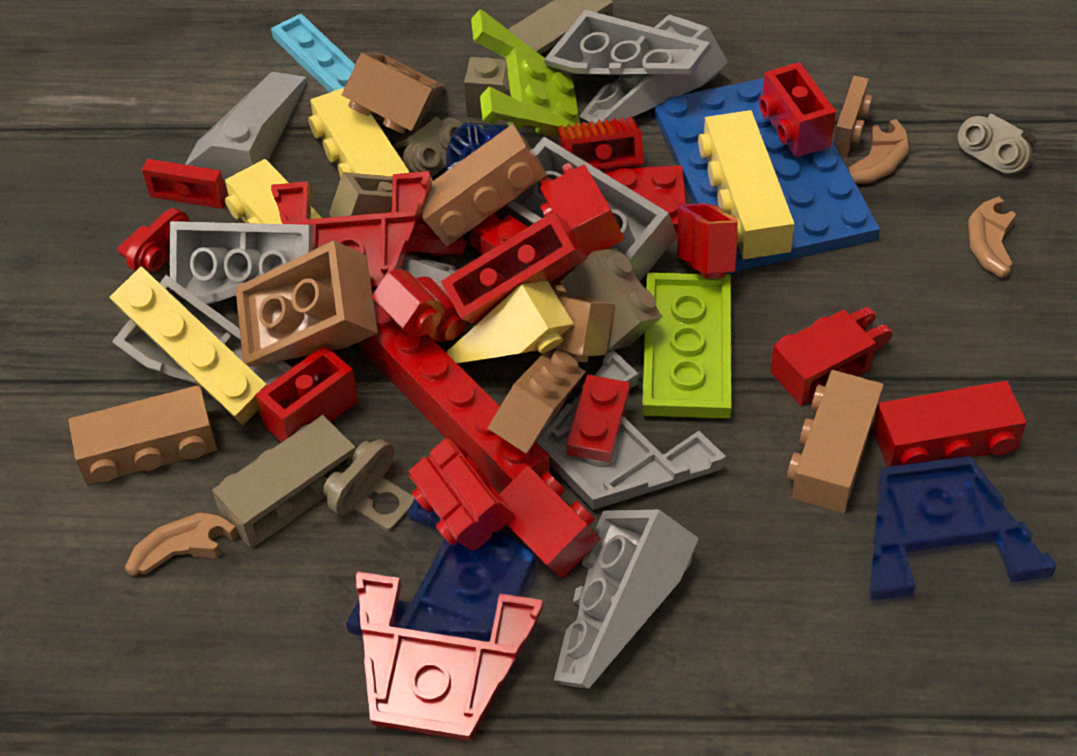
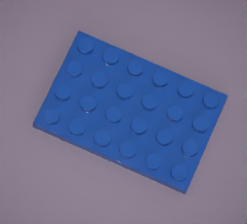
[652,78,880,274]

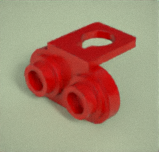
[117,208,189,273]

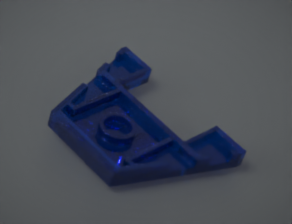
[869,456,1056,601]
[346,499,535,642]

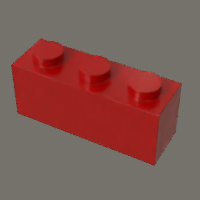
[441,212,588,325]
[872,381,1027,472]

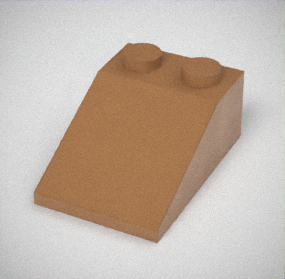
[341,52,445,134]
[235,240,378,367]

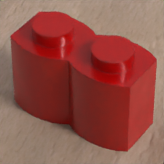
[676,203,738,279]
[371,269,466,342]

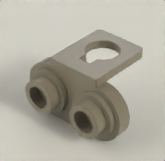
[958,113,1036,174]
[392,116,469,177]
[323,439,416,532]

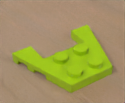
[471,9,580,138]

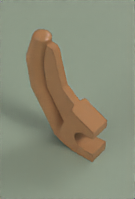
[848,119,909,184]
[968,196,1016,278]
[125,513,239,576]

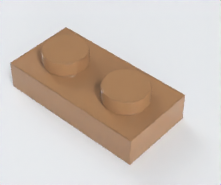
[834,76,873,158]

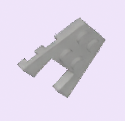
[537,350,726,510]

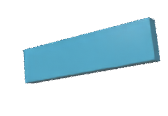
[271,14,355,93]

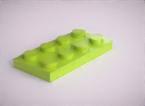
[642,273,731,419]

